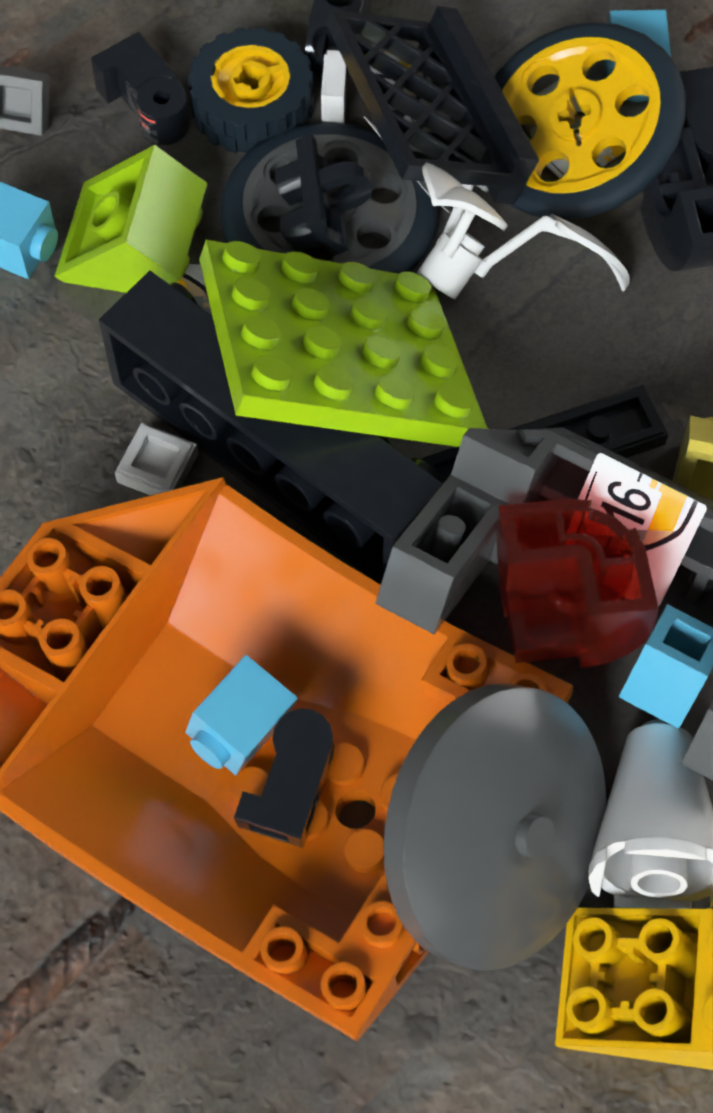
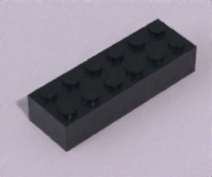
[98,271,443,584]

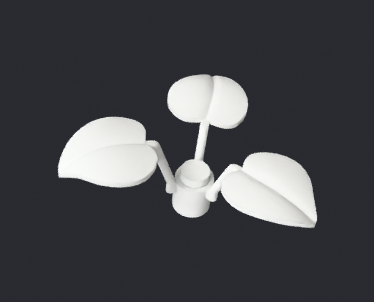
[409,144,630,299]

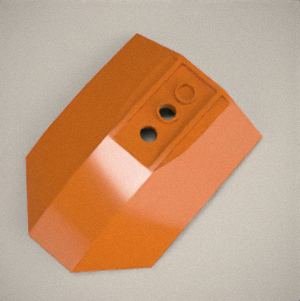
[0,477,573,1042]

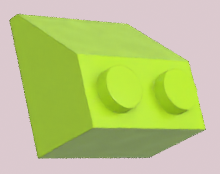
[54,145,207,293]

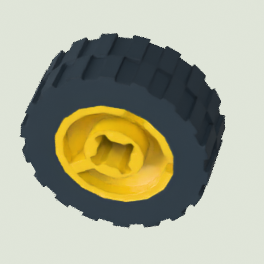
[188,27,313,153]

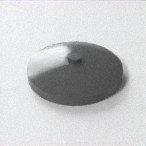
[384,684,606,971]

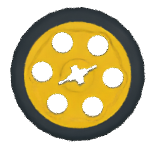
[495,22,686,220]

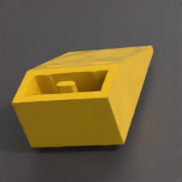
[555,908,713,1070]

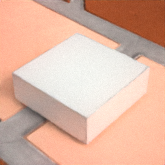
[321,50,347,123]
[115,423,199,495]

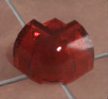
[497,499,659,669]

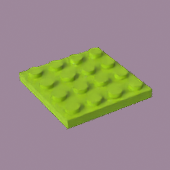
[199,240,488,447]

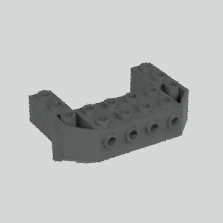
[375,427,713,781]

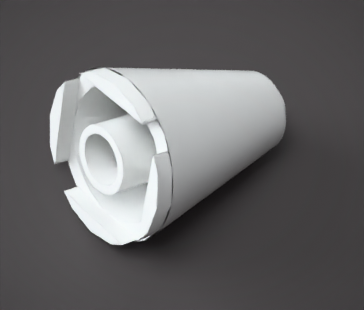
[589,719,713,909]

